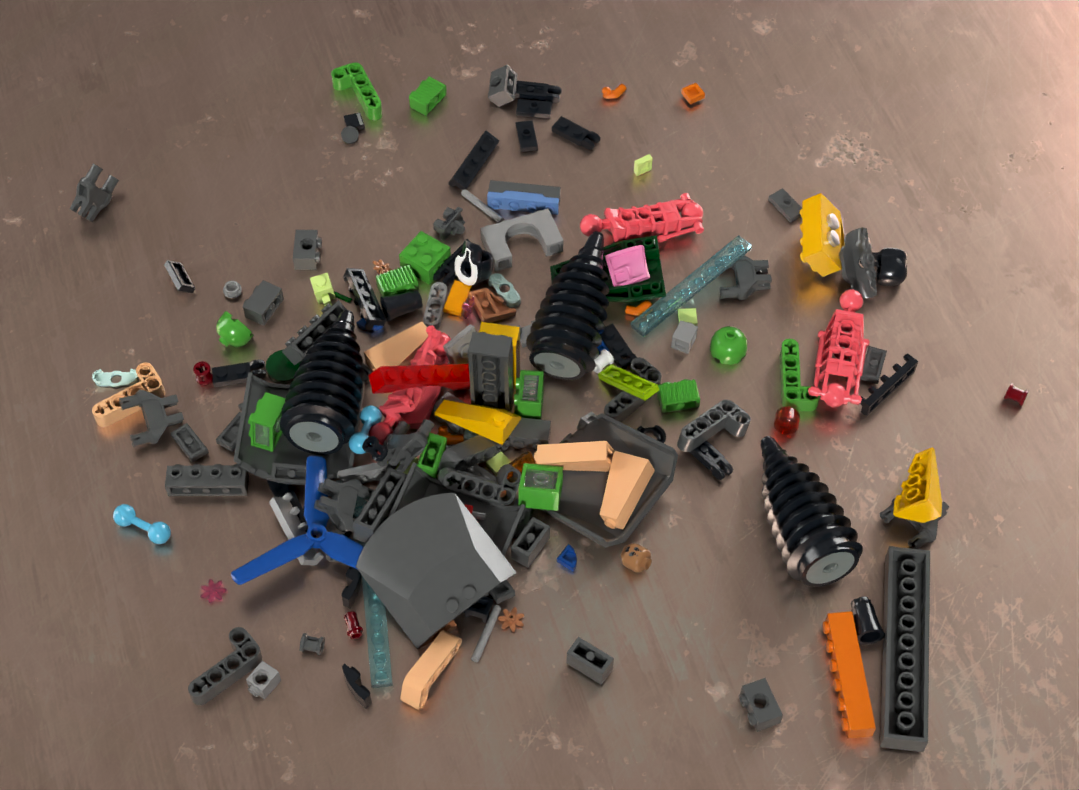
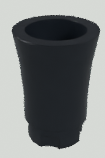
[380,290,423,322]
[851,596,885,645]

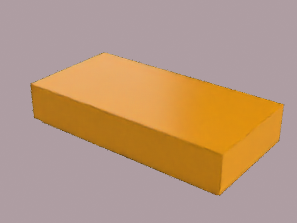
[443,280,472,317]

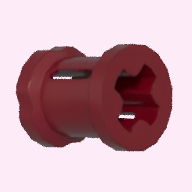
[193,361,213,386]
[1004,383,1029,406]

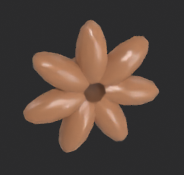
[373,259,392,275]
[498,607,524,632]

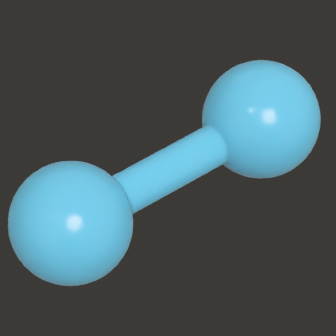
[349,405,382,454]
[113,504,171,544]

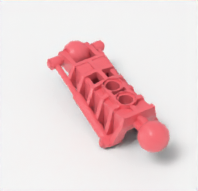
[580,193,704,243]
[808,289,870,407]
[368,325,451,445]

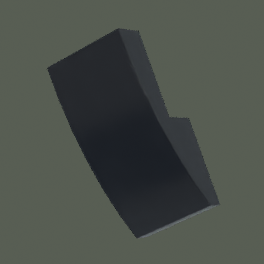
[341,567,362,609]
[342,663,372,709]

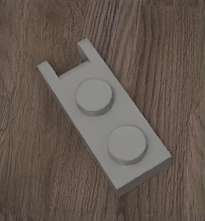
[336,462,388,485]

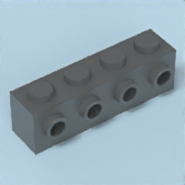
[282,300,347,366]
[165,464,249,496]
[352,468,407,543]

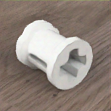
[593,349,614,373]

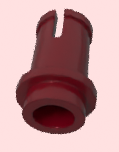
[344,611,363,639]

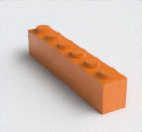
[822,611,876,739]

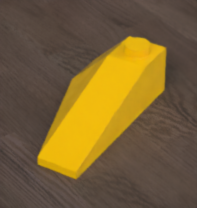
[434,400,521,445]
[893,447,942,523]

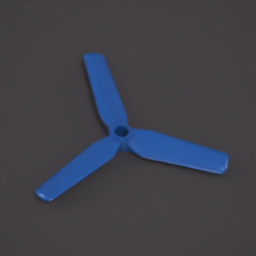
[231,455,364,585]

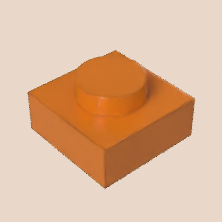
[681,83,705,104]

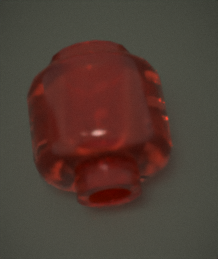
[774,406,800,435]

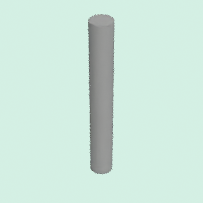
[461,189,504,223]
[471,605,502,662]

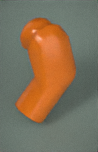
[601,84,627,99]
[625,300,652,317]
[437,426,464,445]

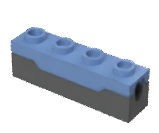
[487,180,561,215]

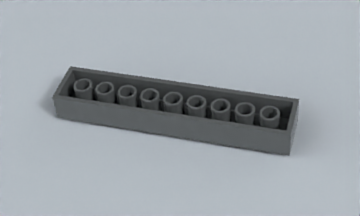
[880,546,930,752]

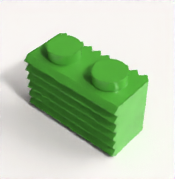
[409,76,447,116]
[376,264,419,296]
[657,379,700,413]
[417,433,447,478]

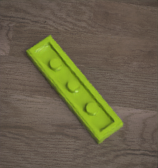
[598,364,659,401]

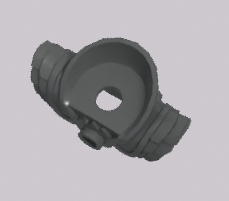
[839,227,877,298]

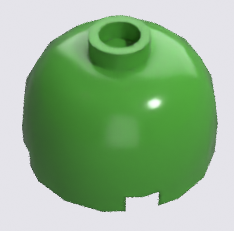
[216,311,254,347]
[710,326,748,365]

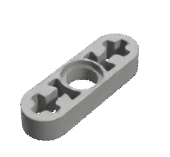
[423,282,448,330]

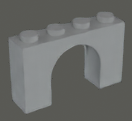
[480,209,564,272]

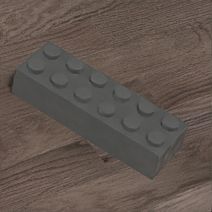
[468,332,514,412]

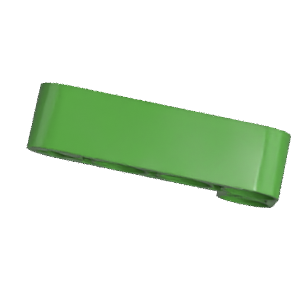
[331,62,382,121]
[780,338,820,411]

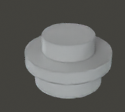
[223,281,242,298]

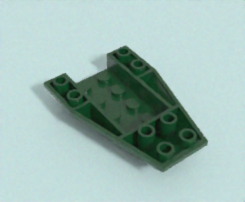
[550,235,666,302]

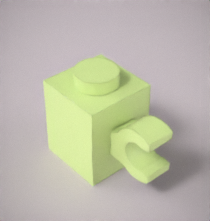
[310,272,336,306]

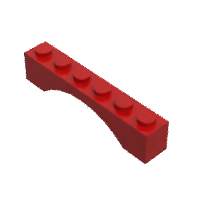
[368,364,470,394]

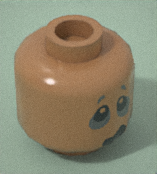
[621,543,652,573]

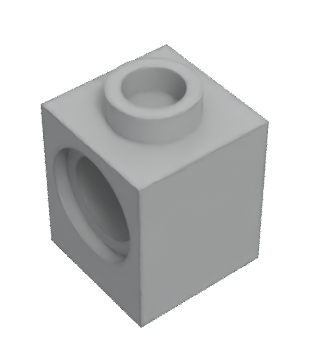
[671,320,698,354]
[246,660,281,699]

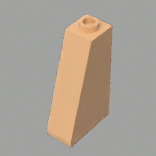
[364,322,428,372]
[534,441,615,472]
[600,451,655,529]

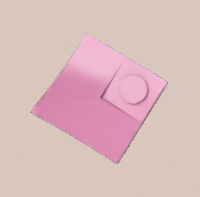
[605,245,650,287]

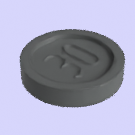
[341,126,359,144]

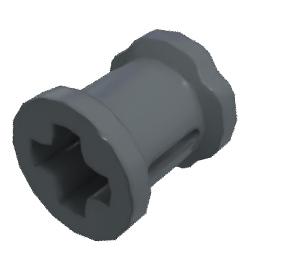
[299,633,325,655]

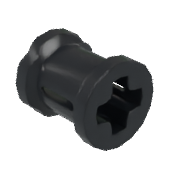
[362,436,388,462]

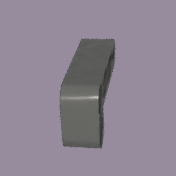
[604,357,662,422]
[677,400,751,452]
[437,435,510,481]
[438,464,521,505]
[188,627,262,705]

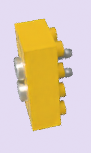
[800,193,845,277]

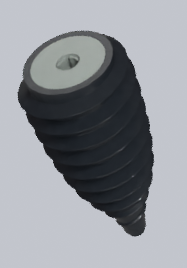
[526,231,610,380]
[279,310,364,455]
[760,436,863,587]

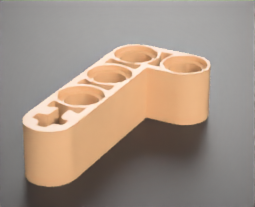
[92,362,165,427]
[400,630,462,710]

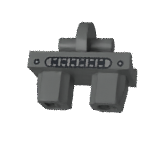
[433,207,465,241]

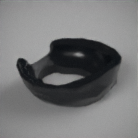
[637,425,666,443]

